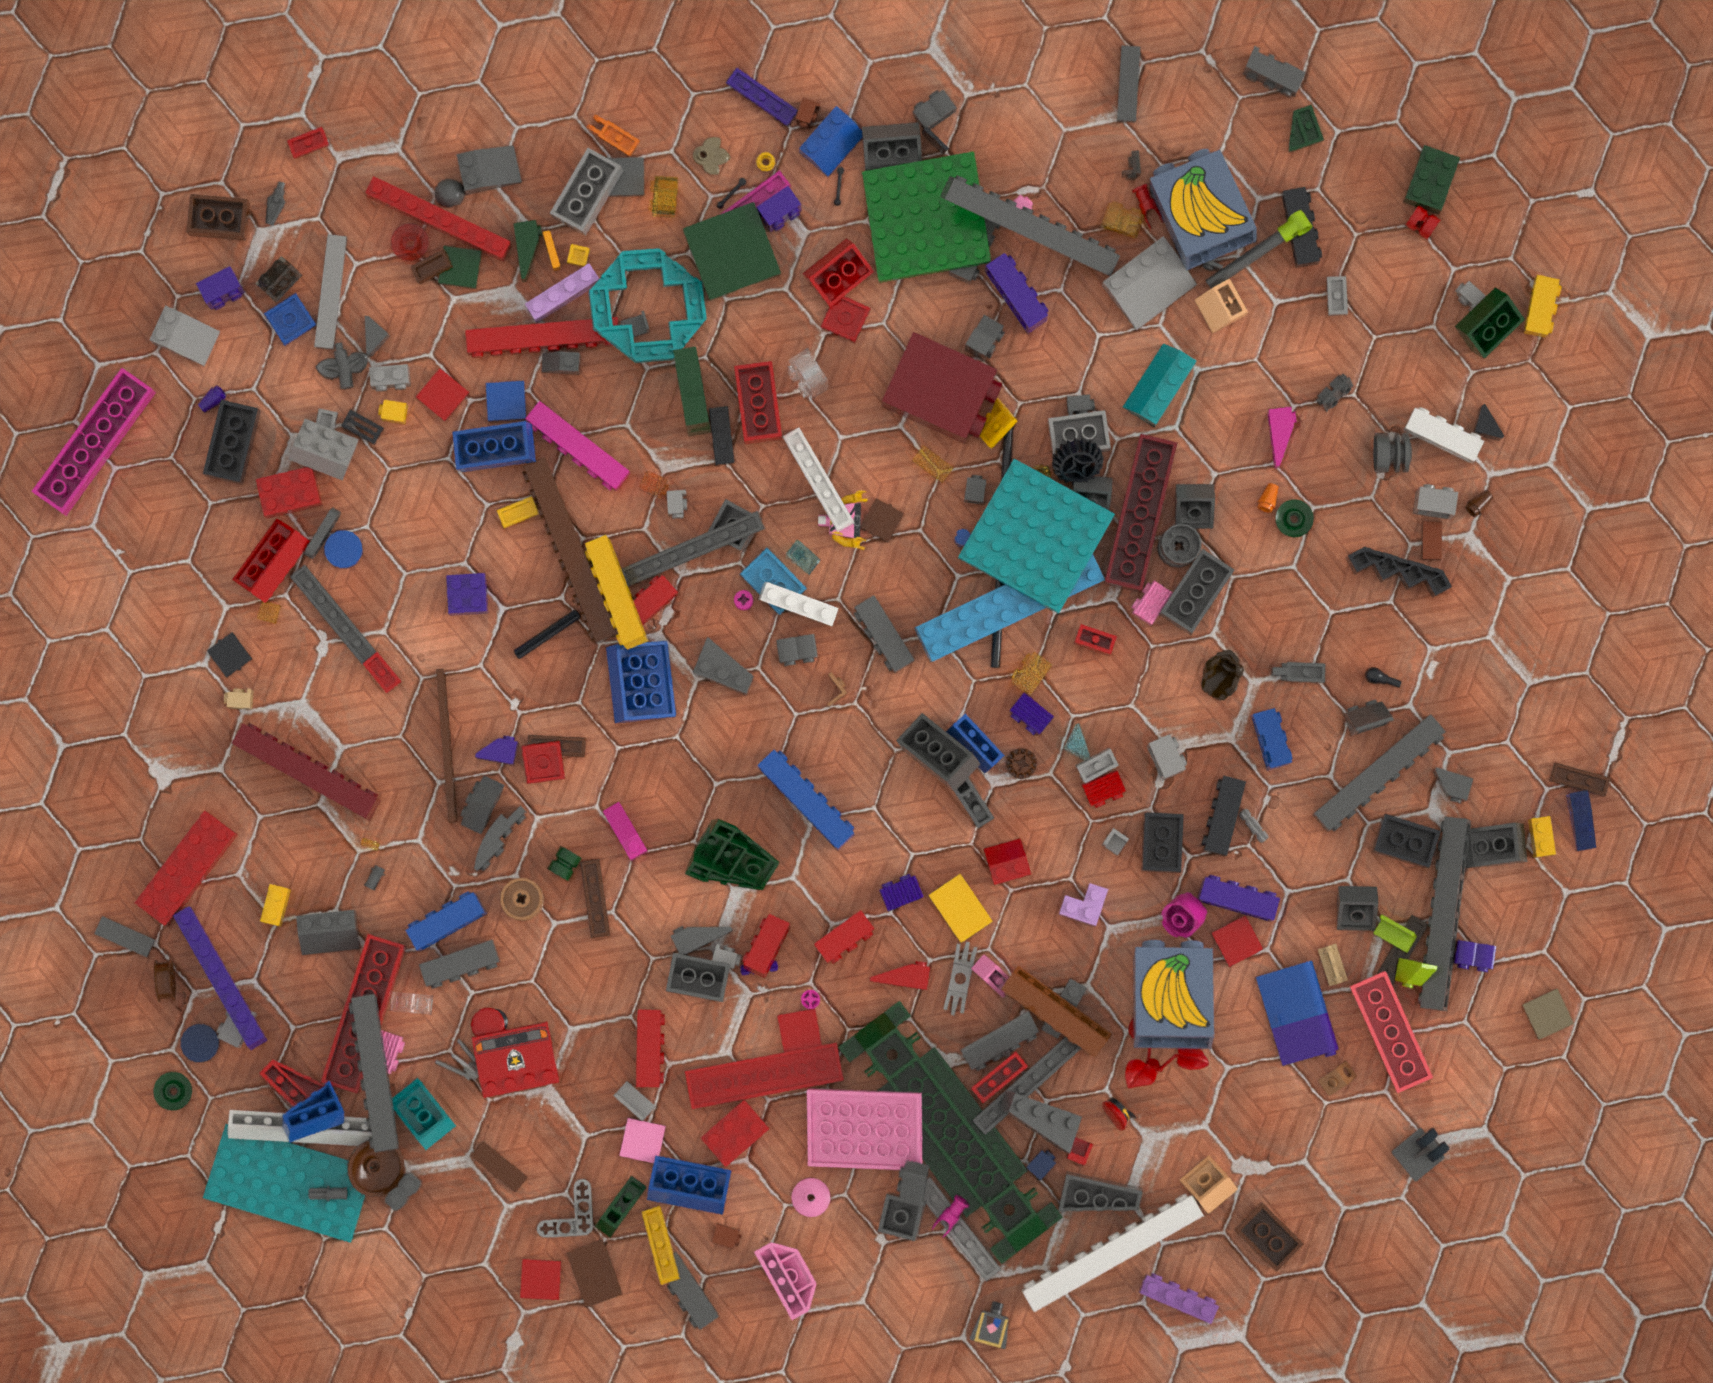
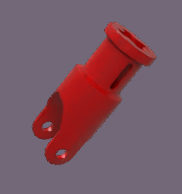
[1132,183,1163,229]

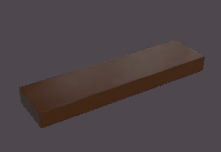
[580,859,610,938]

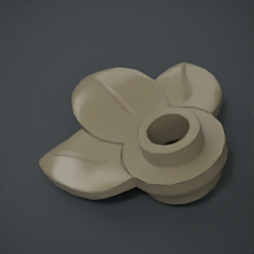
[693,137,730,175]

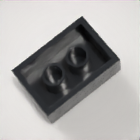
[1141,812,1184,873]
[1372,814,1441,869]

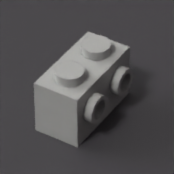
[369,364,411,391]

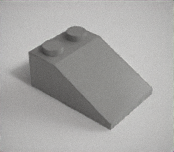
[150,306,220,366]

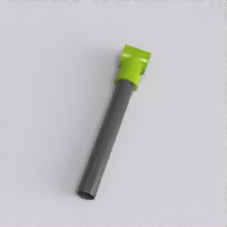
[1206,210,1312,288]

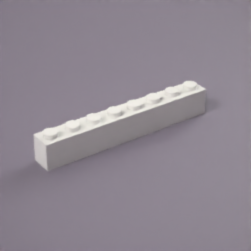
[228,1110,372,1146]

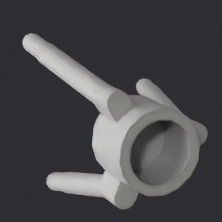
[435,1039,479,1081]

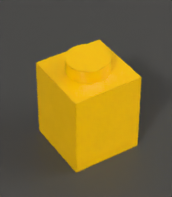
[378,400,408,425]

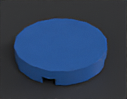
[324,530,363,569]

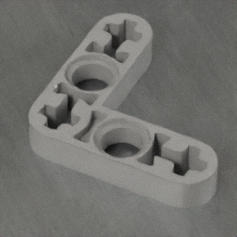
[537,1179,593,1238]

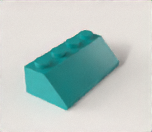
[1122,343,1197,428]

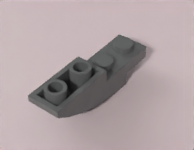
[474,806,527,872]

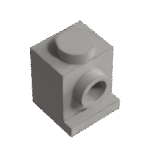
[1455,281,1486,312]
[667,490,687,519]
[712,944,742,969]

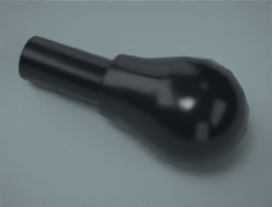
[1365,667,1402,688]

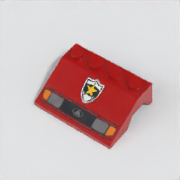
[472,1021,560,1098]

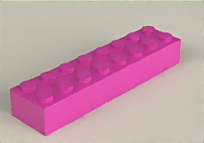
[31,368,156,516]

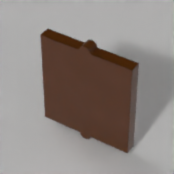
[860,498,904,543]

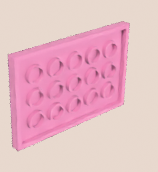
[807,1088,922,1170]

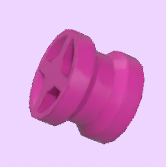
[734,590,753,611]
[801,990,820,1009]

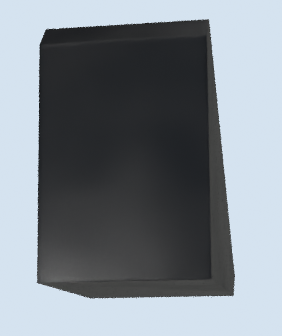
[1473,404,1505,441]

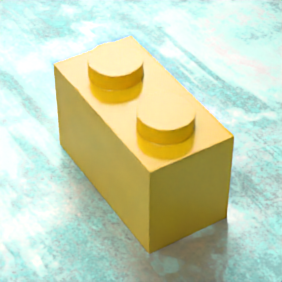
[1528,816,1556,858]
[260,884,291,927]

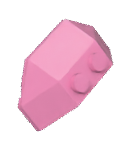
[755,1242,817,1320]

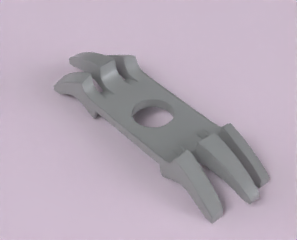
[943,942,977,1016]

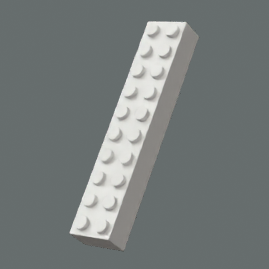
[1021,1193,1204,1312]

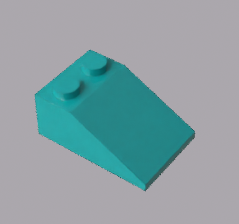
[392,1078,456,1150]

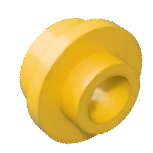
[756,152,775,172]

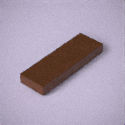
[528,735,586,757]
[1549,763,1610,797]
[471,1141,528,1192]

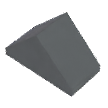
[365,316,390,357]

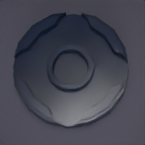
[181,1024,219,1062]

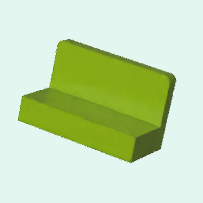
[1373,914,1417,953]

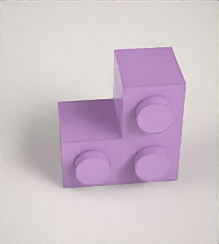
[1058,883,1108,927]

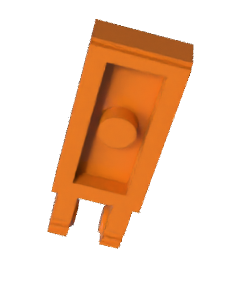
[586,114,640,157]

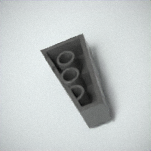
[1000,1090,1082,1153]
[1058,1171,1143,1212]

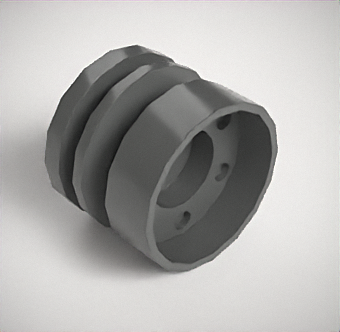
[1373,433,1412,473]
[1157,524,1202,568]

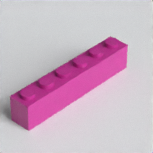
[525,401,630,491]

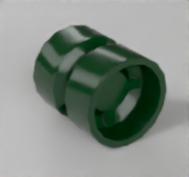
[547,846,582,881]

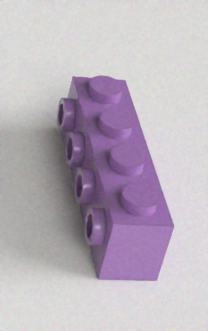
[1139,1273,1219,1324]

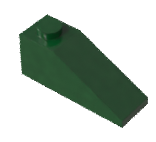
[513,220,543,282]
[595,1176,647,1238]

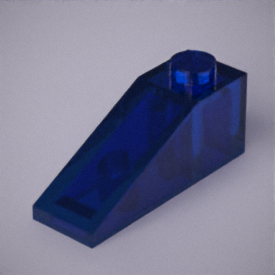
[1566,790,1596,851]

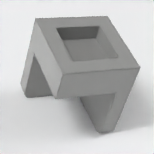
[1102,828,1129,856]

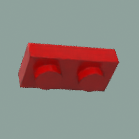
[287,127,330,159]
[363,652,402,694]

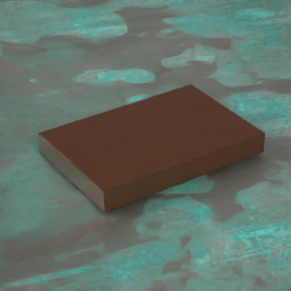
[567,1240,622,1307]

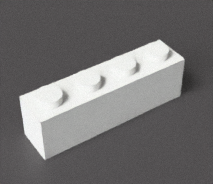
[1403,407,1484,464]
[758,582,839,626]

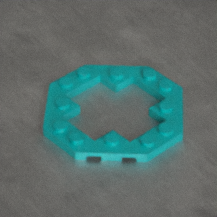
[588,248,707,363]

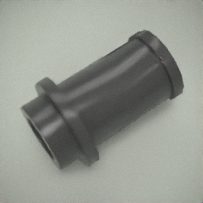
[364,865,385,891]

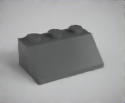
[862,122,922,171]
[296,910,360,955]
[666,953,730,1002]

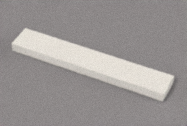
[782,427,854,532]

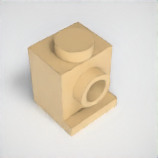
[224,689,253,710]

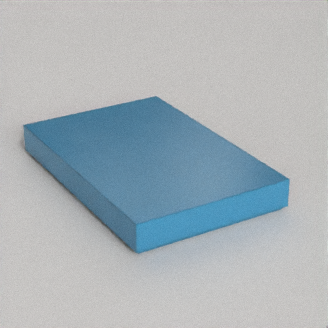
[740,548,807,615]

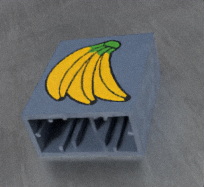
[1150,149,1257,271]
[1133,940,1214,1049]

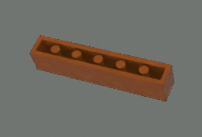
[1001,966,1112,1057]

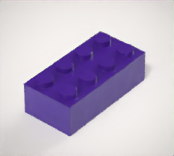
[985,253,1049,334]
[1197,875,1280,922]

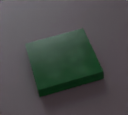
[438,246,482,289]

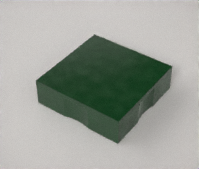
[683,202,781,301]
[673,346,711,436]

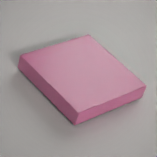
[620,1118,666,1163]

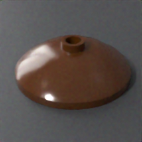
[347,1140,405,1197]

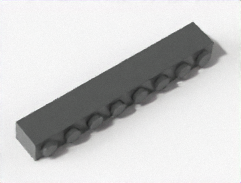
[1312,714,1446,832]
[349,994,400,1153]

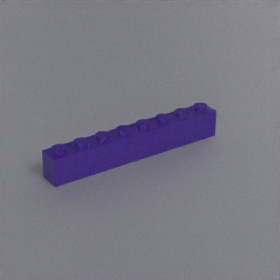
[173,906,268,1050]

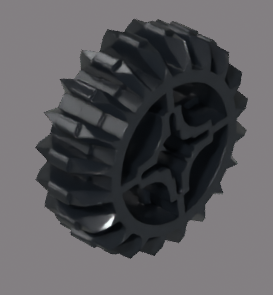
[1052,437,1104,485]

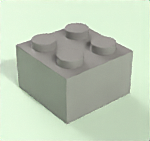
[1413,484,1458,519]
[1147,734,1187,781]

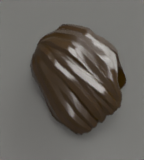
[1201,650,1244,701]

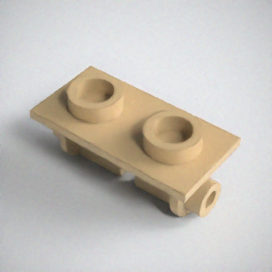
[1318,944,1348,986]

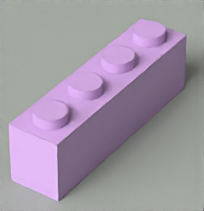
[525,264,599,324]

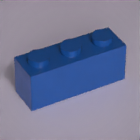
[946,714,1005,774]

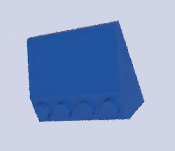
[606,641,676,723]

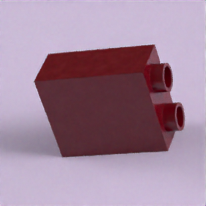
[881,332,1003,444]

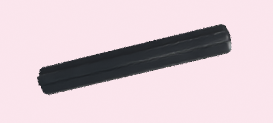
[514,610,581,659]

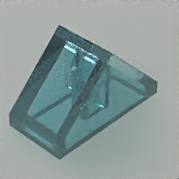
[785,539,820,575]
[1063,723,1090,761]

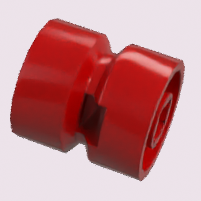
[1405,205,1441,240]

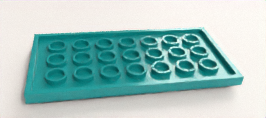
[203,1124,372,1243]

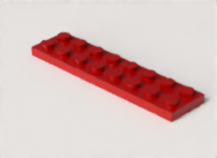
[685,1043,844,1109]

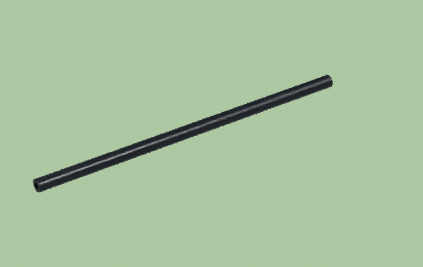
[991,426,1014,668]

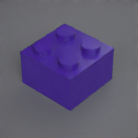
[757,186,802,232]
[196,266,245,310]
[446,573,488,616]

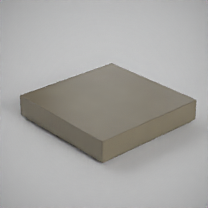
[1522,989,1574,1040]

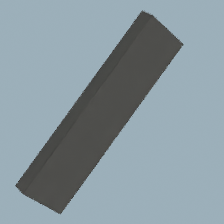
[1117,46,1140,123]

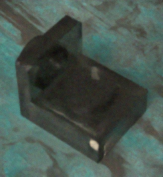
[1121,150,1141,180]

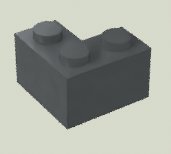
[965,315,1005,361]
[460,776,505,834]

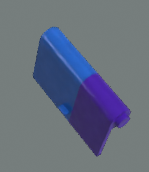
[1256,961,1339,1066]

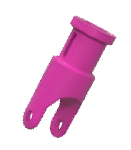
[931,1195,970,1238]

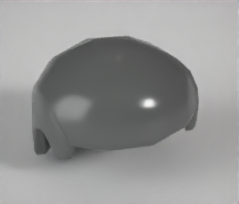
[434,179,466,208]

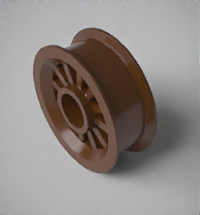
[154,959,176,1002]

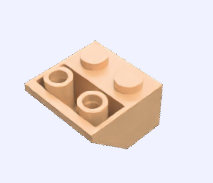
[1194,279,1248,333]

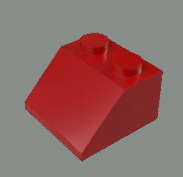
[983,839,1031,886]

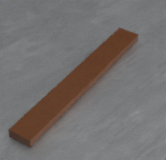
[436,668,458,823]

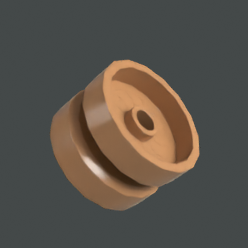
[500,878,544,921]

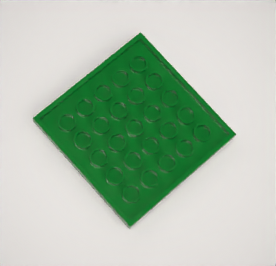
[862,151,992,283]

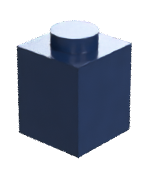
[1026,1150,1056,1180]

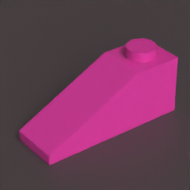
[1267,407,1296,468]
[603,802,648,861]

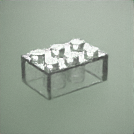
[787,348,829,401]

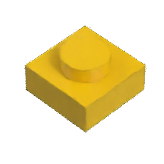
[567,244,590,267]

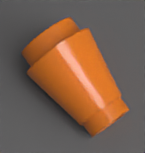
[1257,483,1279,513]

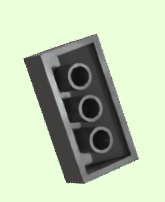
[960,1011,1039,1071]

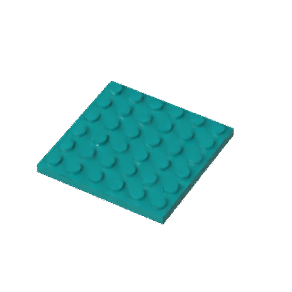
[958,459,1115,614]

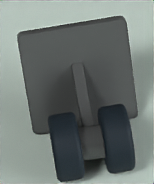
[1391,1128,1450,1181]

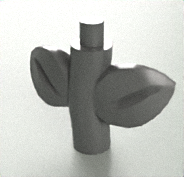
[315,343,368,390]

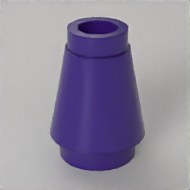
[198,385,227,413]

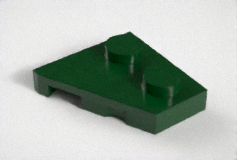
[1288,104,1324,153]

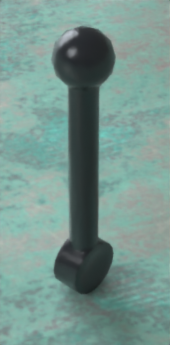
[834,167,844,206]
[716,178,746,209]

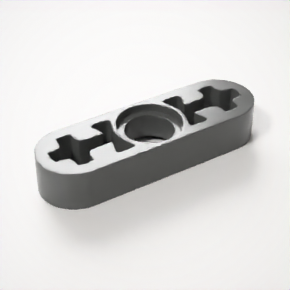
[304,507,341,559]

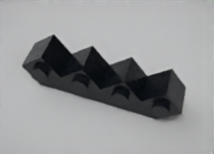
[1346,547,1452,598]

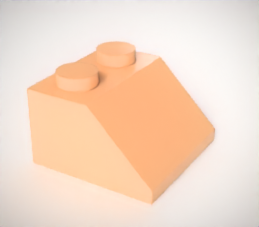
[1180,1156,1238,1214]

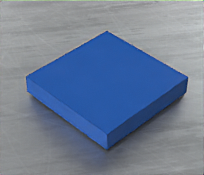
[264,293,317,346]
[486,381,526,422]

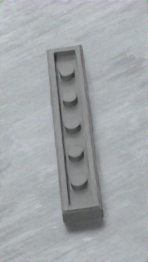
[314,234,347,350]
[923,1177,1001,1281]

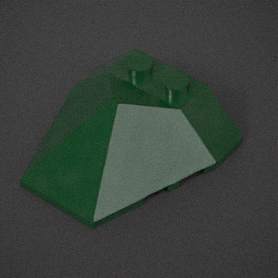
[685,819,779,890]

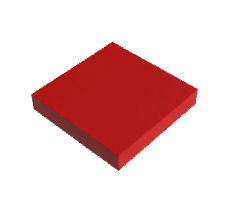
[820,296,871,343]
[416,368,469,422]
[521,740,565,784]
[1211,915,1263,967]
[777,1009,822,1052]
[520,1259,561,1300]

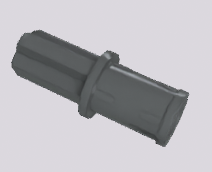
[308,1186,348,1201]

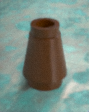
[1465,490,1494,517]

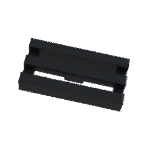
[341,409,384,445]

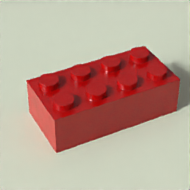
[734,361,782,444]

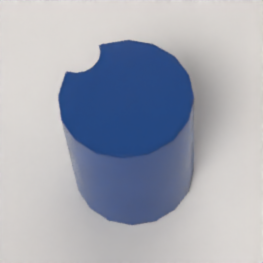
[954,529,970,547]

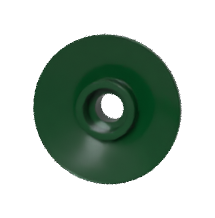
[1275,499,1314,538]
[153,1072,192,1111]

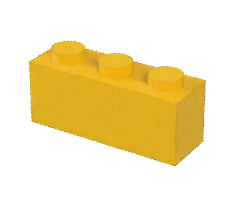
[1523,275,1562,338]

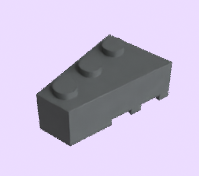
[1243,46,1306,97]
[693,637,754,696]

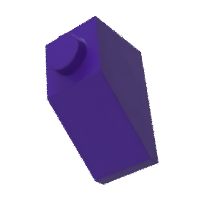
[475,736,519,765]

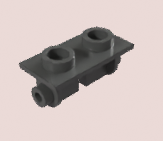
[1316,374,1353,412]

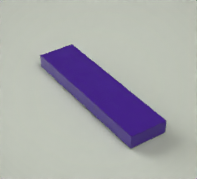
[726,68,798,127]

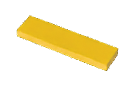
[642,1206,680,1285]

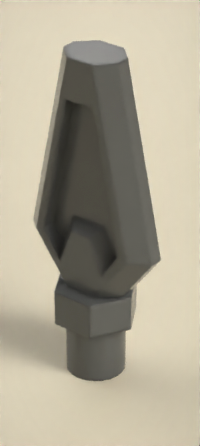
[265,181,285,226]

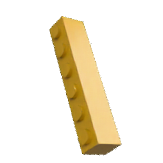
[585,535,648,650]

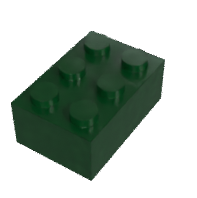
[1403,145,1460,215]
[1454,287,1525,359]

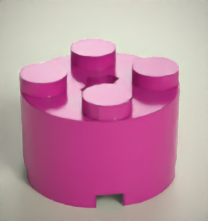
[1161,892,1207,938]

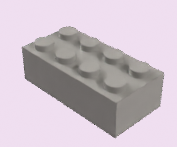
[550,148,624,236]

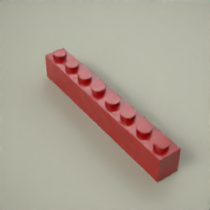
[365,176,512,262]
[465,317,619,358]

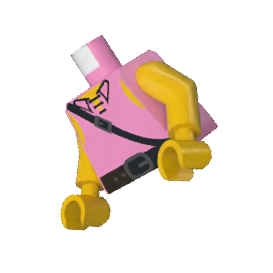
[818,490,868,550]

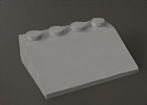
[1102,236,1197,331]

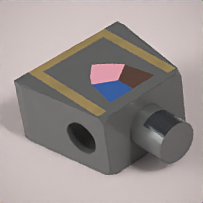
[969,1301,1009,1349]

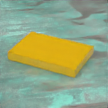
[928,874,993,943]

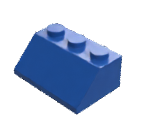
[799,106,863,177]

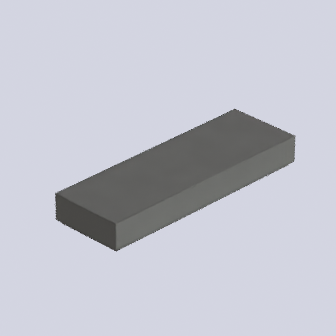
[94,916,155,957]

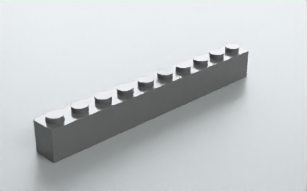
[940,175,1120,276]
[1418,816,1471,1012]

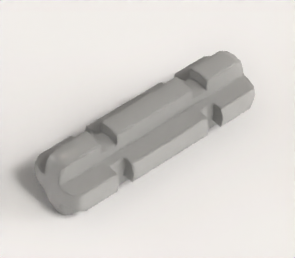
[1239,809,1269,843]

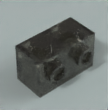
[255,256,302,303]

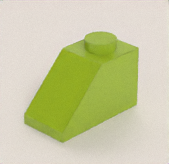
[1395,958,1437,988]

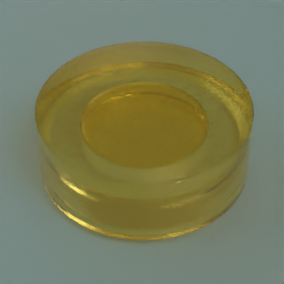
[360,838,380,851]

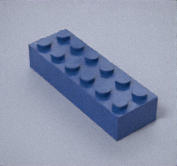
[757,750,854,851]

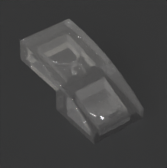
[390,992,433,1015]

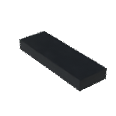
[709,406,735,466]

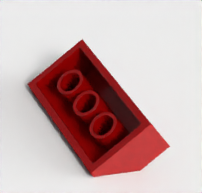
[232,518,310,603]

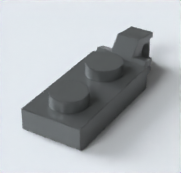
[1271,662,1325,683]

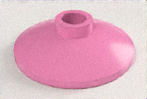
[792,1178,830,1217]

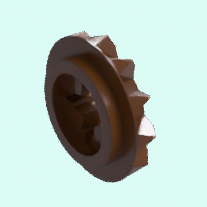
[1006,748,1037,779]

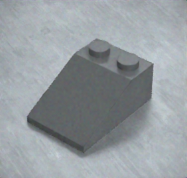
[456,145,522,195]
[1344,700,1394,736]
[1465,823,1528,868]

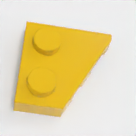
[980,398,1018,448]

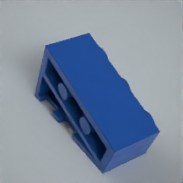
[1251,708,1293,771]
[282,1080,344,1143]

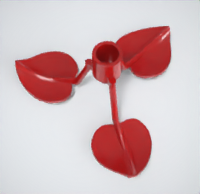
[1125,1017,1209,1089]

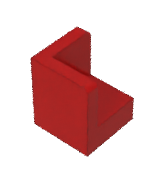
[1066,1137,1094,1166]

